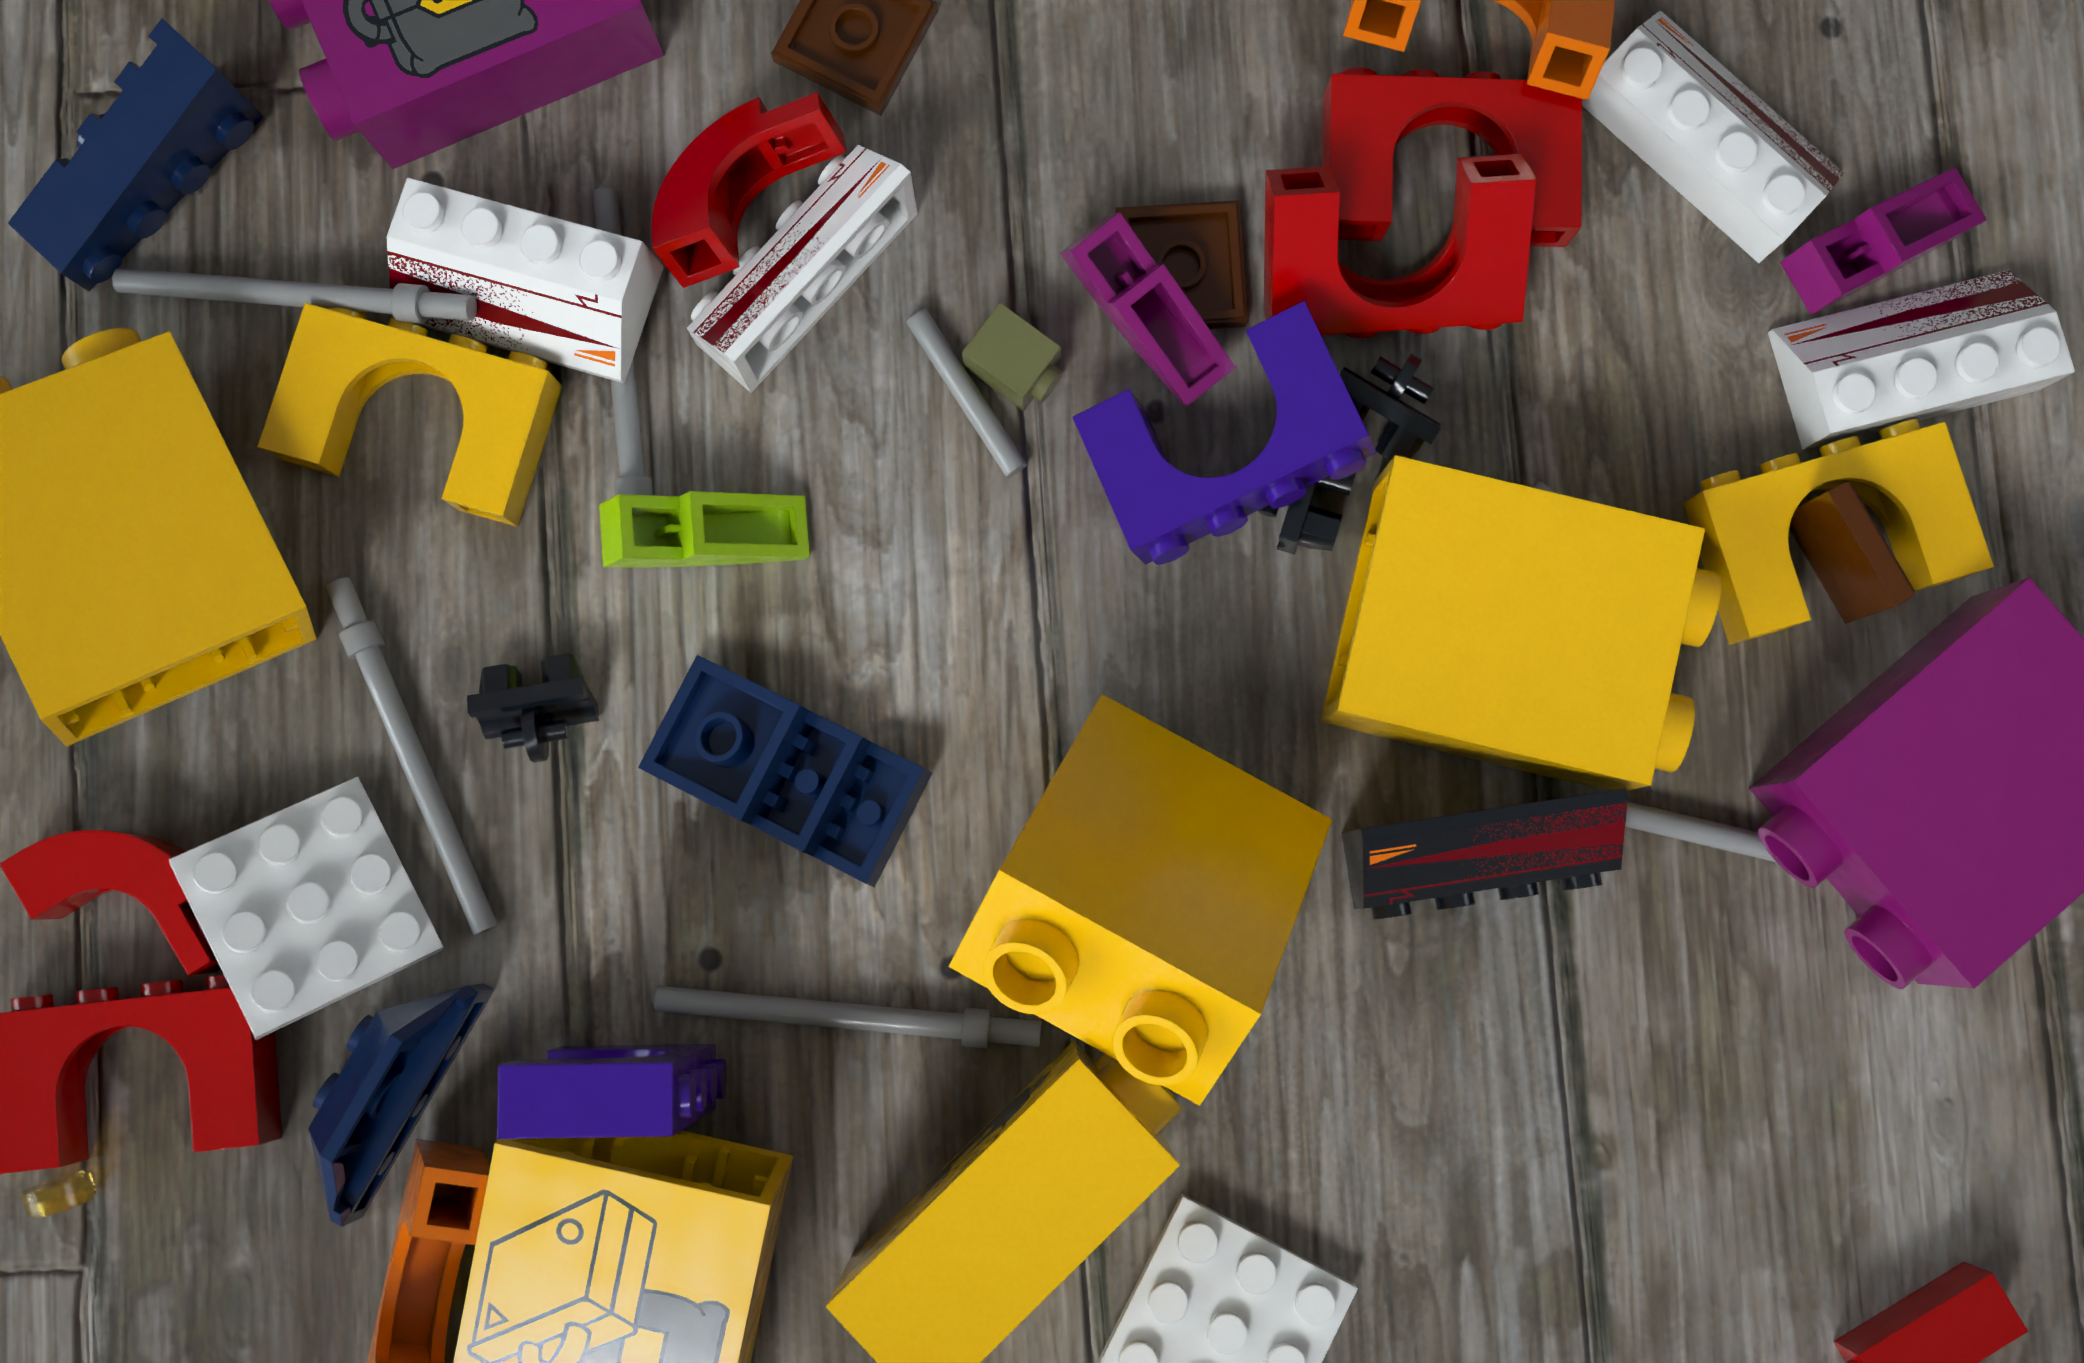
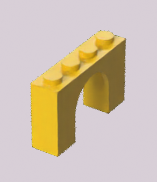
[258,303,562,527]
[1683,419,1994,645]

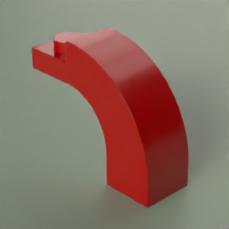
[651,92,846,288]
[0,830,221,975]

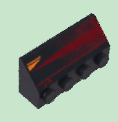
[1341,788,1628,920]

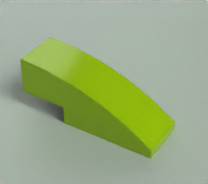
[599,491,810,568]

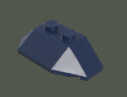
[308,983,495,1227]

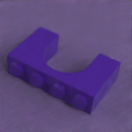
[1072,301,1377,565]
[497,1044,727,1139]

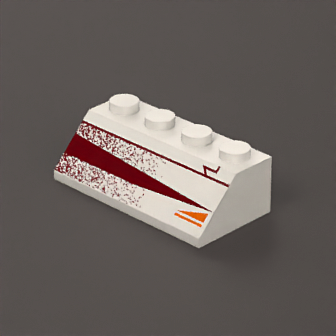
[1582,10,1844,263]
[687,145,917,393]
[387,178,664,384]
[1768,270,2075,450]

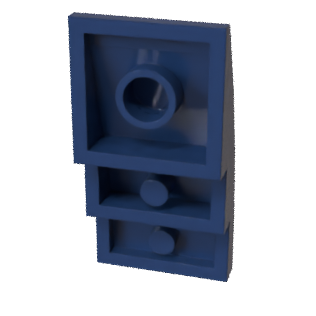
[638,655,933,888]

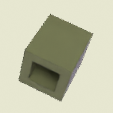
[962,303,1063,412]

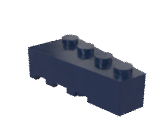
[7,18,263,292]

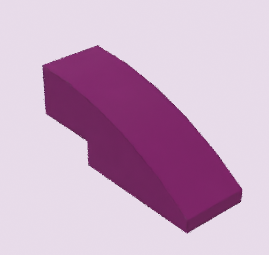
[1780,167,1987,315]
[1060,212,1236,406]

